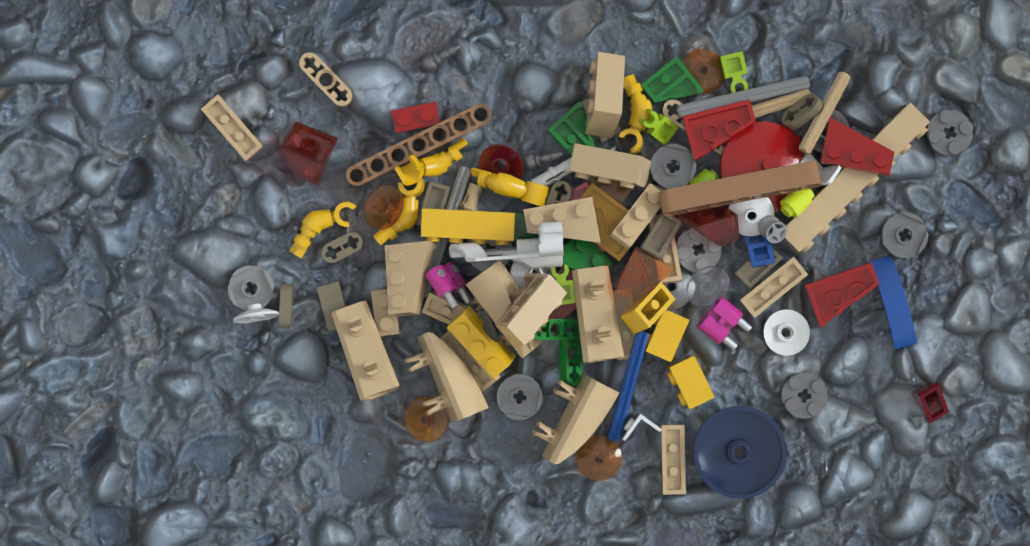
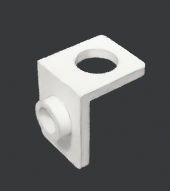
[799,154,842,185]
[621,413,662,441]

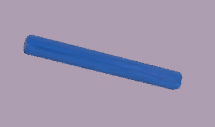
[608,331,648,442]

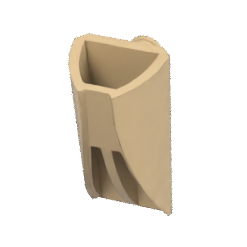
[466,260,543,359]
[572,266,624,363]
[331,301,400,401]
[405,332,489,423]
[532,374,619,464]

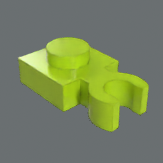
[719,51,748,93]
[639,108,679,145]
[551,264,576,305]

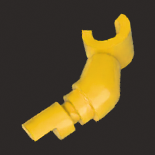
[618,74,653,155]
[394,137,468,185]
[471,167,549,206]
[373,178,425,245]
[289,201,357,258]

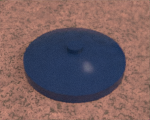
[693,406,787,499]

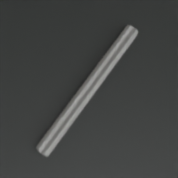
[677,76,810,118]
[424,166,471,298]

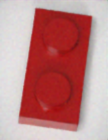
[391,102,440,134]

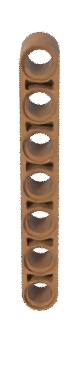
[346,104,491,187]
[659,161,822,216]

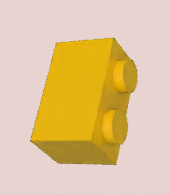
[620,282,675,334]
[645,310,689,362]
[667,355,714,409]

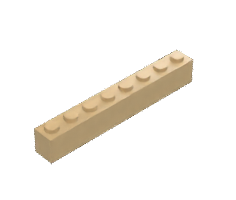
[783,103,930,253]

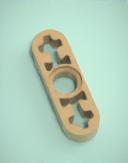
[299,53,353,107]

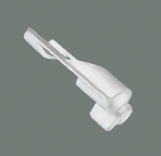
[449,221,564,269]

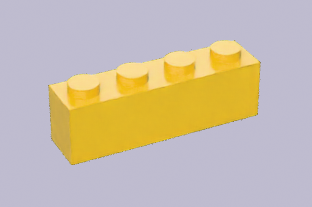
[421,208,515,245]

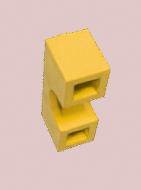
[447,305,515,379]

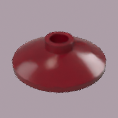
[479,144,523,179]

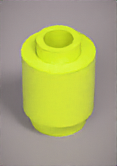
[780,189,814,218]

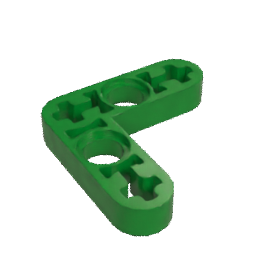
[533,319,582,386]

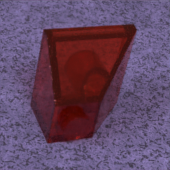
[279,121,338,185]
[674,206,739,246]

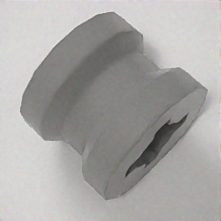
[758,215,787,243]

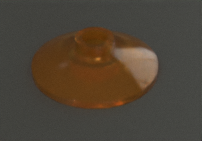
[682,49,724,95]
[364,185,403,230]
[405,396,449,442]
[576,435,622,481]

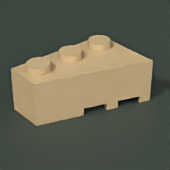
[585,52,625,138]
[569,143,651,189]
[523,197,601,243]
[385,241,437,317]
[495,273,567,346]

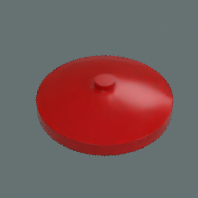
[719,121,805,213]

